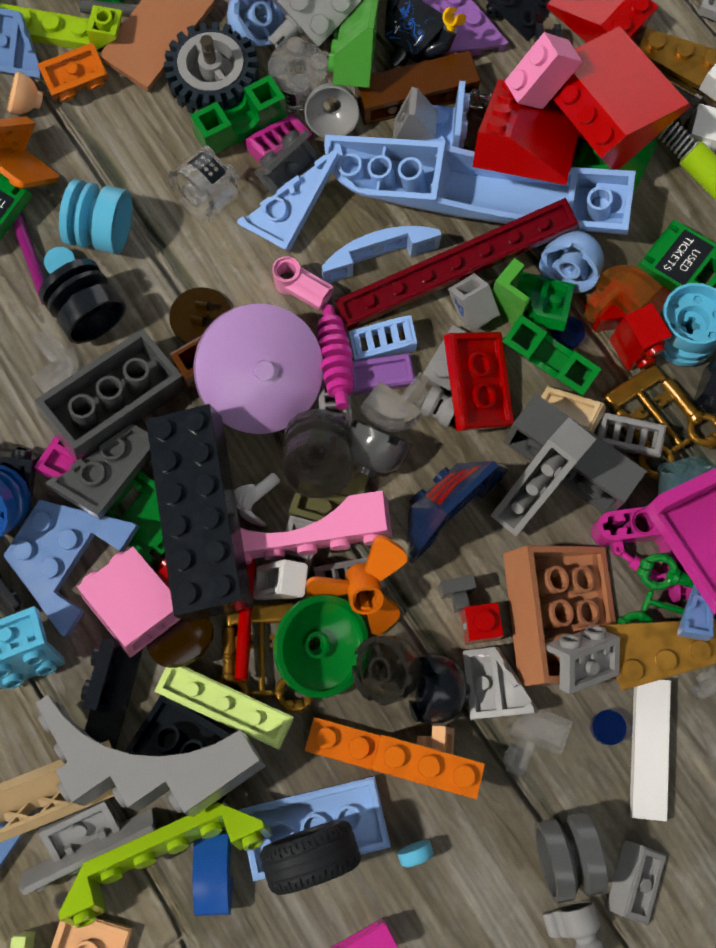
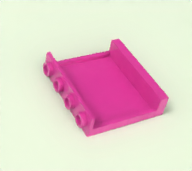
[645,468,716,615]

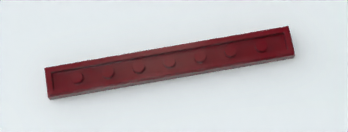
[335,197,579,330]

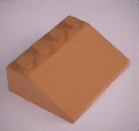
[503,545,617,687]

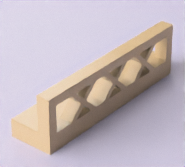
[0,740,116,843]

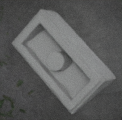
[606,841,666,925]

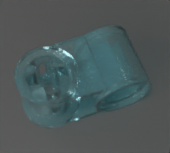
[658,456,716,495]

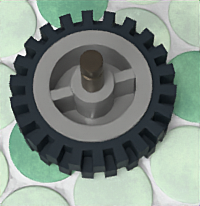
[164,21,259,114]

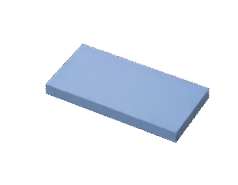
[239,776,391,881]

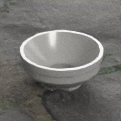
[304,83,359,138]

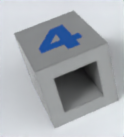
[448,273,500,331]

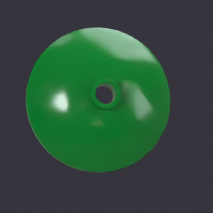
[274,594,369,698]

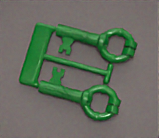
[617,553,716,624]

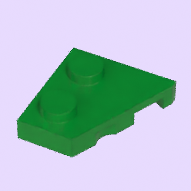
[517,272,575,332]

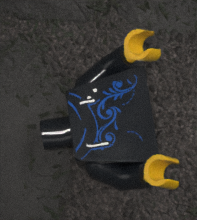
[385,0,466,67]

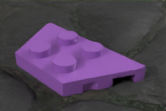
[422,0,509,57]

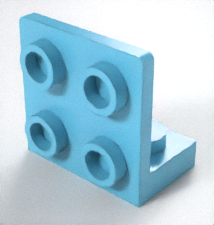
[0,606,65,689]

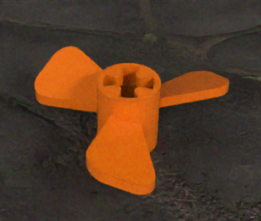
[305,535,407,635]

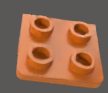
[0,116,60,189]

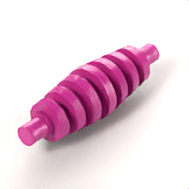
[317,304,353,410]

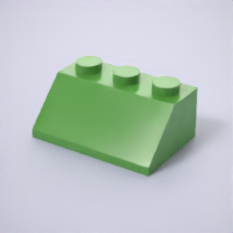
[328,0,379,88]

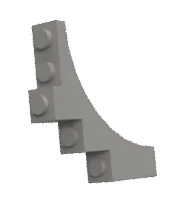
[36,695,266,817]

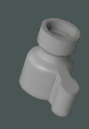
[542,900,604,948]

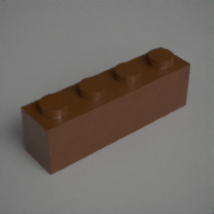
[355,50,480,125]

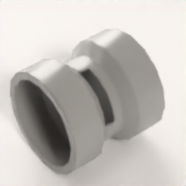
[419,386,455,428]

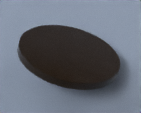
[169,287,231,344]
[147,618,214,668]

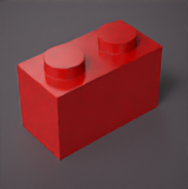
[609,303,672,371]

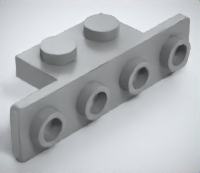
[20,799,156,895]

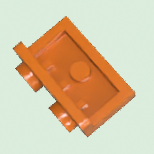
[37,42,108,102]

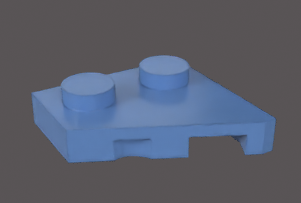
[0,8,43,80]

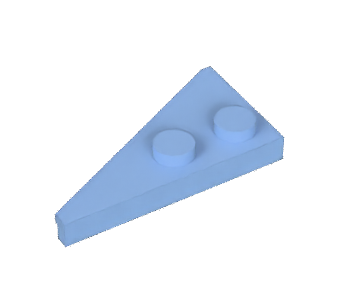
[237,150,340,252]

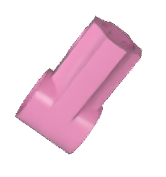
[273,256,334,311]

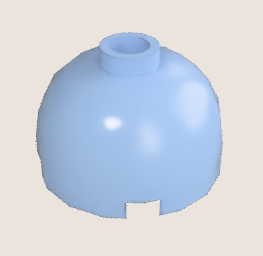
[227,0,284,47]
[539,230,604,293]

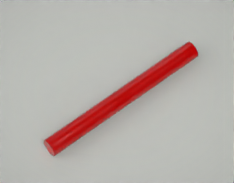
[234,558,256,681]

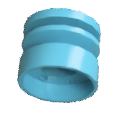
[59,179,133,255]
[659,283,716,366]

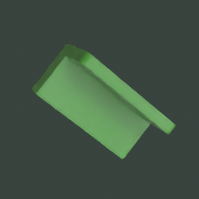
[492,257,530,325]

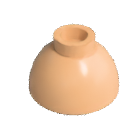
[7,71,44,115]

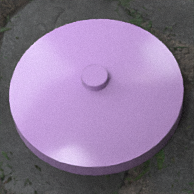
[194,303,323,434]

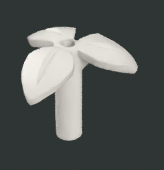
[234,473,280,527]

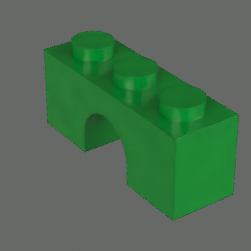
[190,75,287,157]
[502,315,601,397]

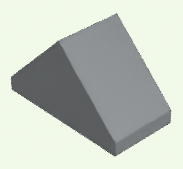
[393,87,437,140]

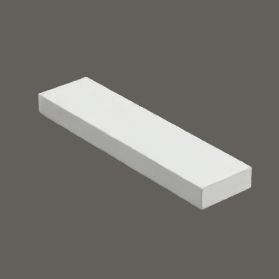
[629,680,671,821]

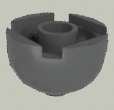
[345,419,413,477]

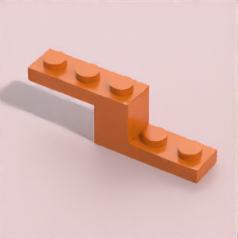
[305,717,485,800]

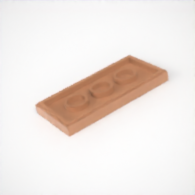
[99,0,216,93]

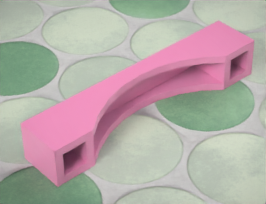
[240,490,393,565]

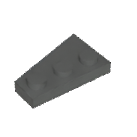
[45,423,151,520]

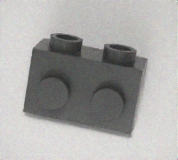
[254,130,320,196]

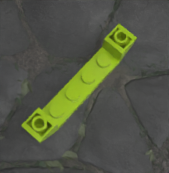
[0,3,123,50]
[58,802,273,928]

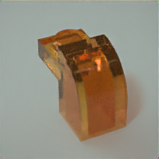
[583,265,662,324]

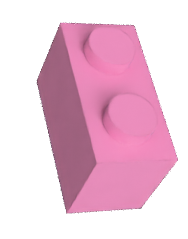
[505,32,583,109]

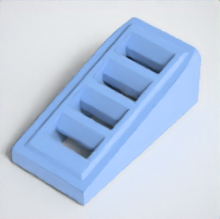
[349,315,417,361]

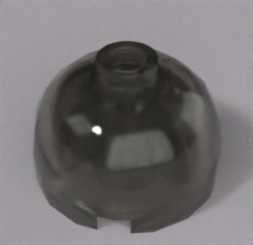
[352,635,422,706]

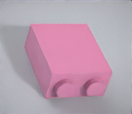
[77,547,181,658]

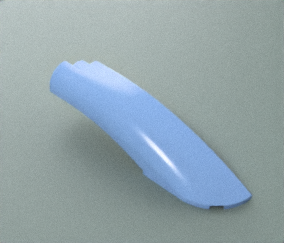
[324,134,636,235]

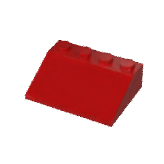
[552,26,691,170]
[472,78,579,185]

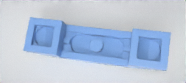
[322,226,441,283]

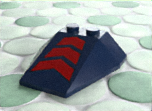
[407,461,508,564]

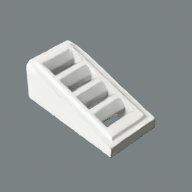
[253,559,308,600]

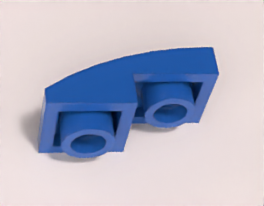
[192,834,233,916]

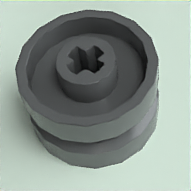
[535,812,608,904]

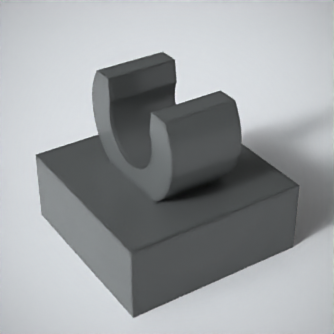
[438,575,477,613]

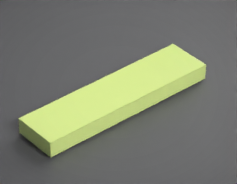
[154,666,294,750]

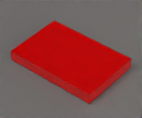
[443,332,514,431]

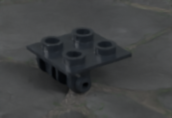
[486,0,551,41]

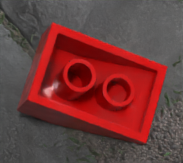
[546,0,659,43]

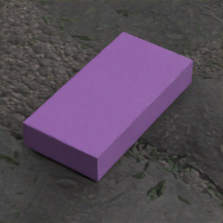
[352,353,416,395]

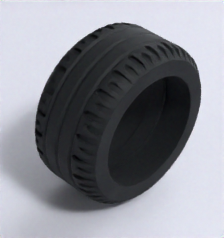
[260,819,361,895]

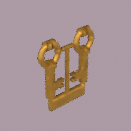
[604,364,716,481]
[217,603,313,714]

